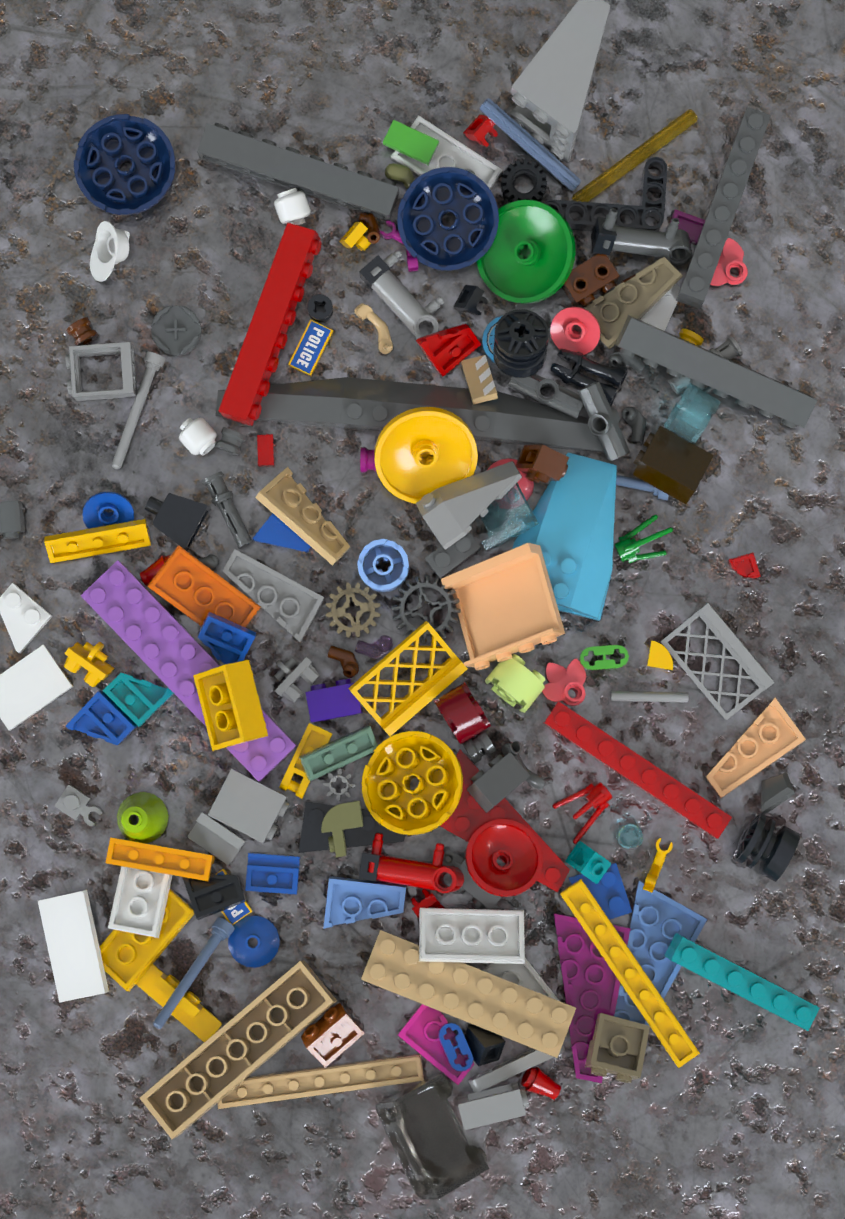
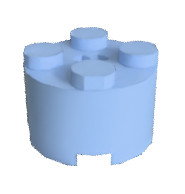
[357,539,409,593]

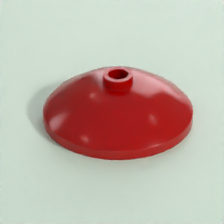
[465,819,543,897]

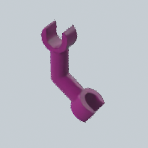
[380,221,419,272]

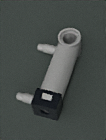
[359,250,444,340]

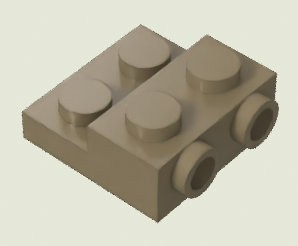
[585,1013,650,1083]

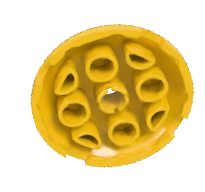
[362,731,463,835]

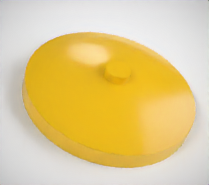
[374,407,478,504]

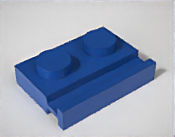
[245,853,300,895]

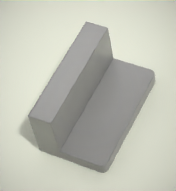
[188,811,247,865]

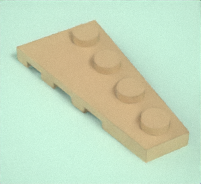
[255,467,350,566]

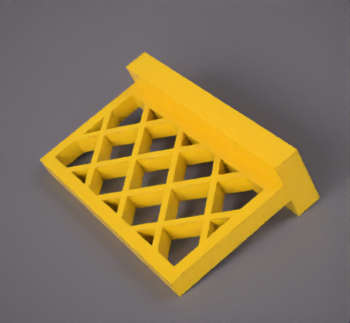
[348,621,468,736]

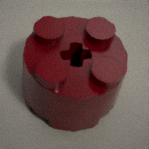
[434,682,491,744]

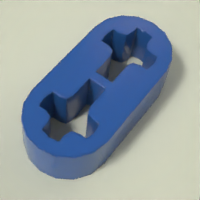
[438,1023,473,1071]

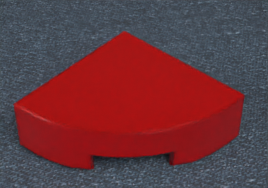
[728,552,761,578]

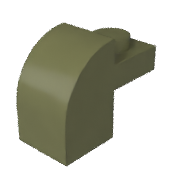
[321,800,364,857]

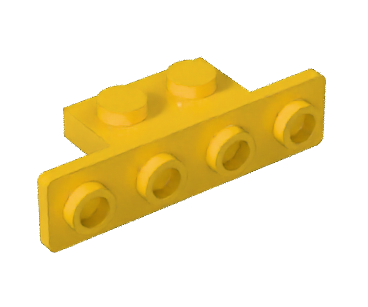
[136,964,222,1042]

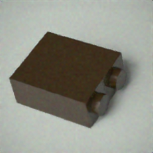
[632,425,714,504]

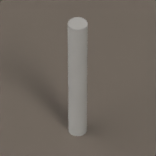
[611,691,689,703]

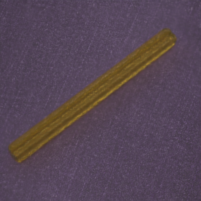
[572,109,698,202]

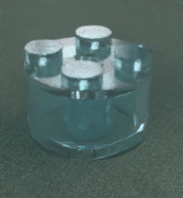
[663,383,721,444]

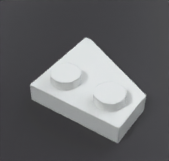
[0,583,53,654]

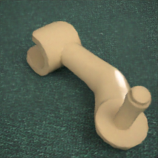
[354,303,393,354]

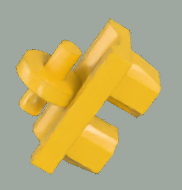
[64,642,115,687]

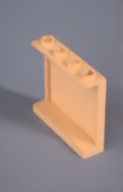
[441,543,565,670]

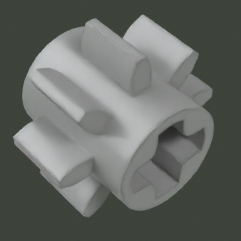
[323,769,356,801]

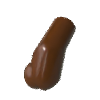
[359,212,380,244]
[327,645,359,678]

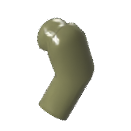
[385,163,415,190]

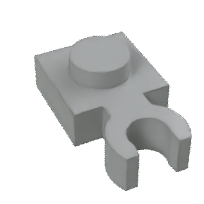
[55,784,104,826]

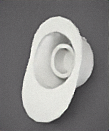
[90,221,130,282]

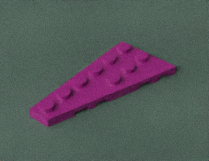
[553,913,630,1083]

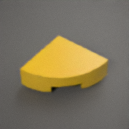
[647,641,673,670]

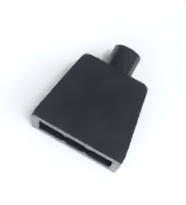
[145,493,210,551]

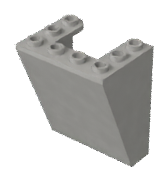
[508,0,610,164]

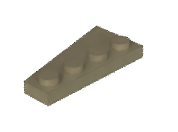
[584,257,683,349]

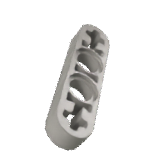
[468,1045,566,1093]

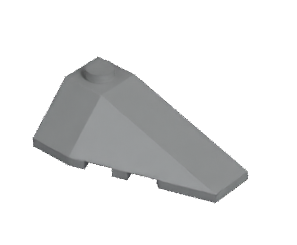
[416,461,522,549]

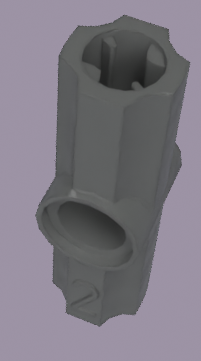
[508,374,584,419]
[578,382,630,461]

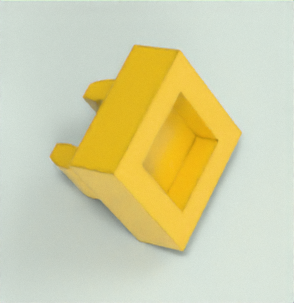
[339,222,371,251]

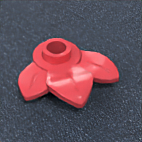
[710,238,748,286]
[542,658,586,706]

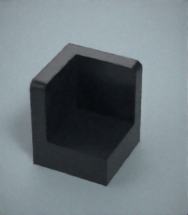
[464,1025,506,1066]

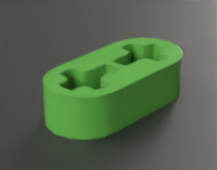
[579,645,629,670]

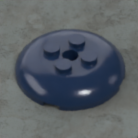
[74,114,176,215]
[397,167,499,271]

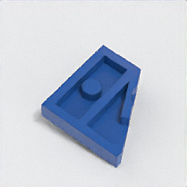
[66,690,137,745]

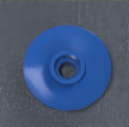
[82,492,134,529]
[228,915,280,968]

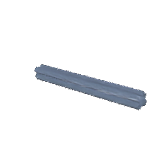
[479,98,581,191]

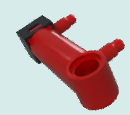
[359,833,464,893]

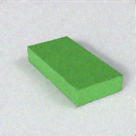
[383,120,439,166]

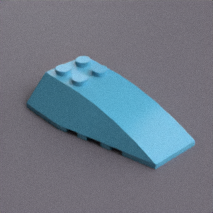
[512,452,617,619]

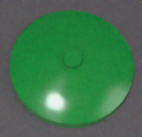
[477,200,576,304]

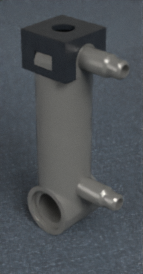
[591,208,692,265]

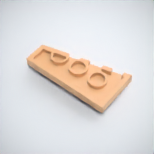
[706,698,806,799]

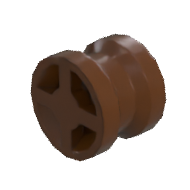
[66,317,99,346]

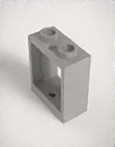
[66,342,137,401]
[457,1081,529,1131]

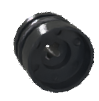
[493,309,549,378]
[735,813,800,882]

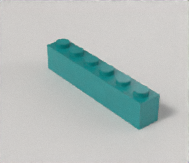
[664,933,820,1031]

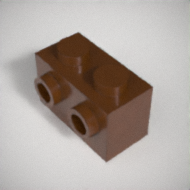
[562,254,620,307]
[516,444,569,484]

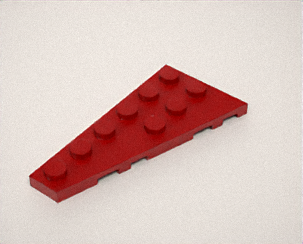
[440,749,570,893]

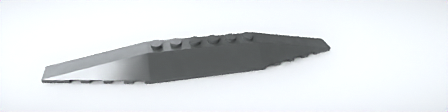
[216,377,622,453]

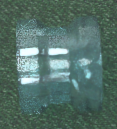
[616,823,643,850]

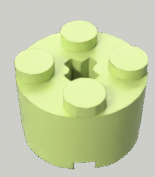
[485,654,546,713]

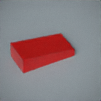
[257,434,275,467]

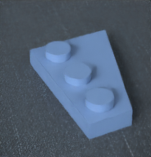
[323,876,406,929]

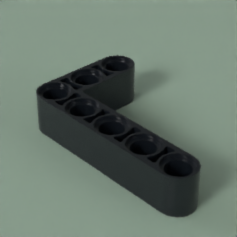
[543,157,667,231]

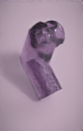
[355,635,393,659]

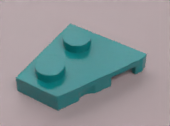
[102,673,174,727]

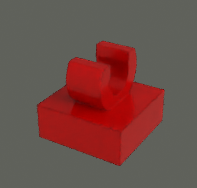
[463,114,498,147]
[411,889,444,918]

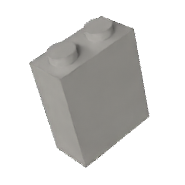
[208,769,290,843]

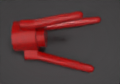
[552,782,613,844]

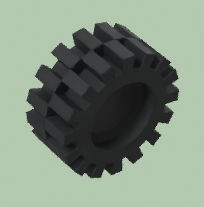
[501,159,547,203]

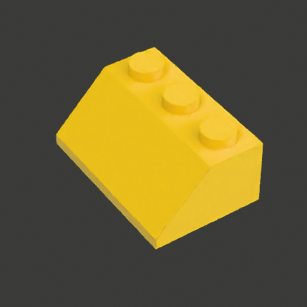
[193,660,268,751]

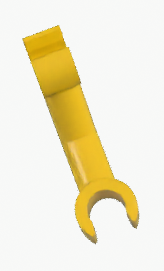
[643,838,673,893]

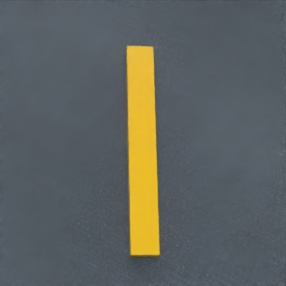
[560,879,700,1068]

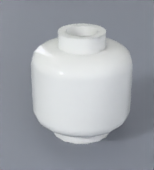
[274,188,311,225]
[179,418,217,456]

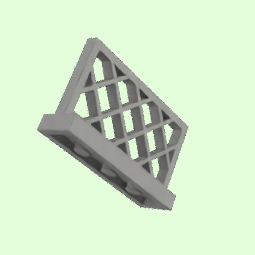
[660,602,775,721]

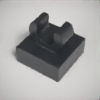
[453,285,488,315]

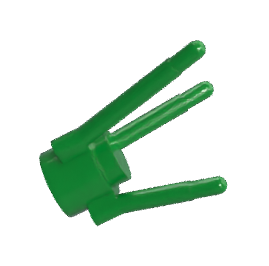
[614,515,673,564]

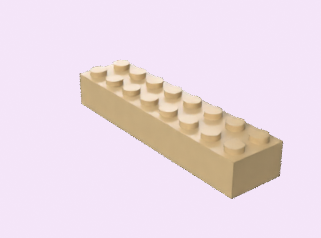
[361,930,576,1058]
[140,960,337,1139]

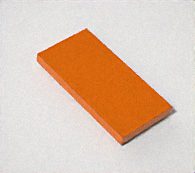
[147,545,260,627]

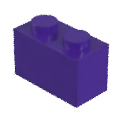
[305,679,362,723]

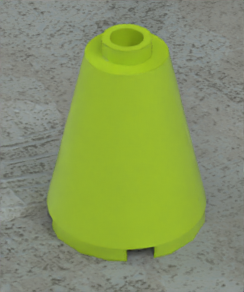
[117,792,169,843]

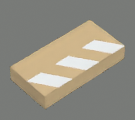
[461,355,498,405]

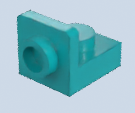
[565,840,611,884]

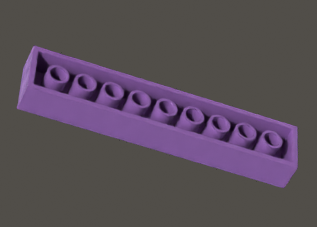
[81,560,298,782]

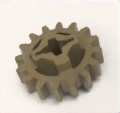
[326,583,381,638]

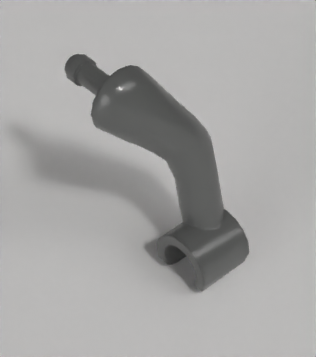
[502,741,553,790]

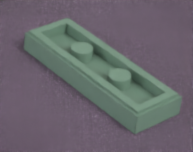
[299,725,378,781]

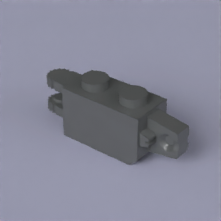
[443,849,521,910]

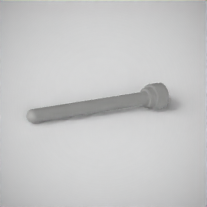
[112,351,166,469]

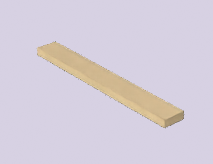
[217,1054,424,1109]

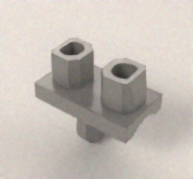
[274,657,320,703]

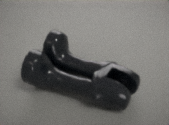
[550,349,629,407]

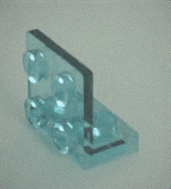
[480,483,539,551]

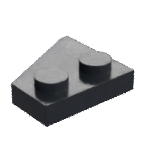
[182,873,247,920]

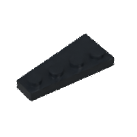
[298,802,405,853]

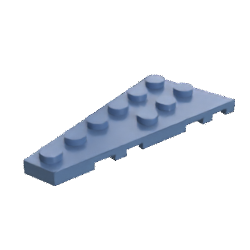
[614,880,707,1025]

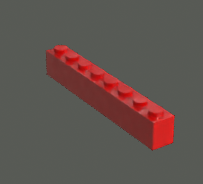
[218,222,322,426]
[543,701,732,839]

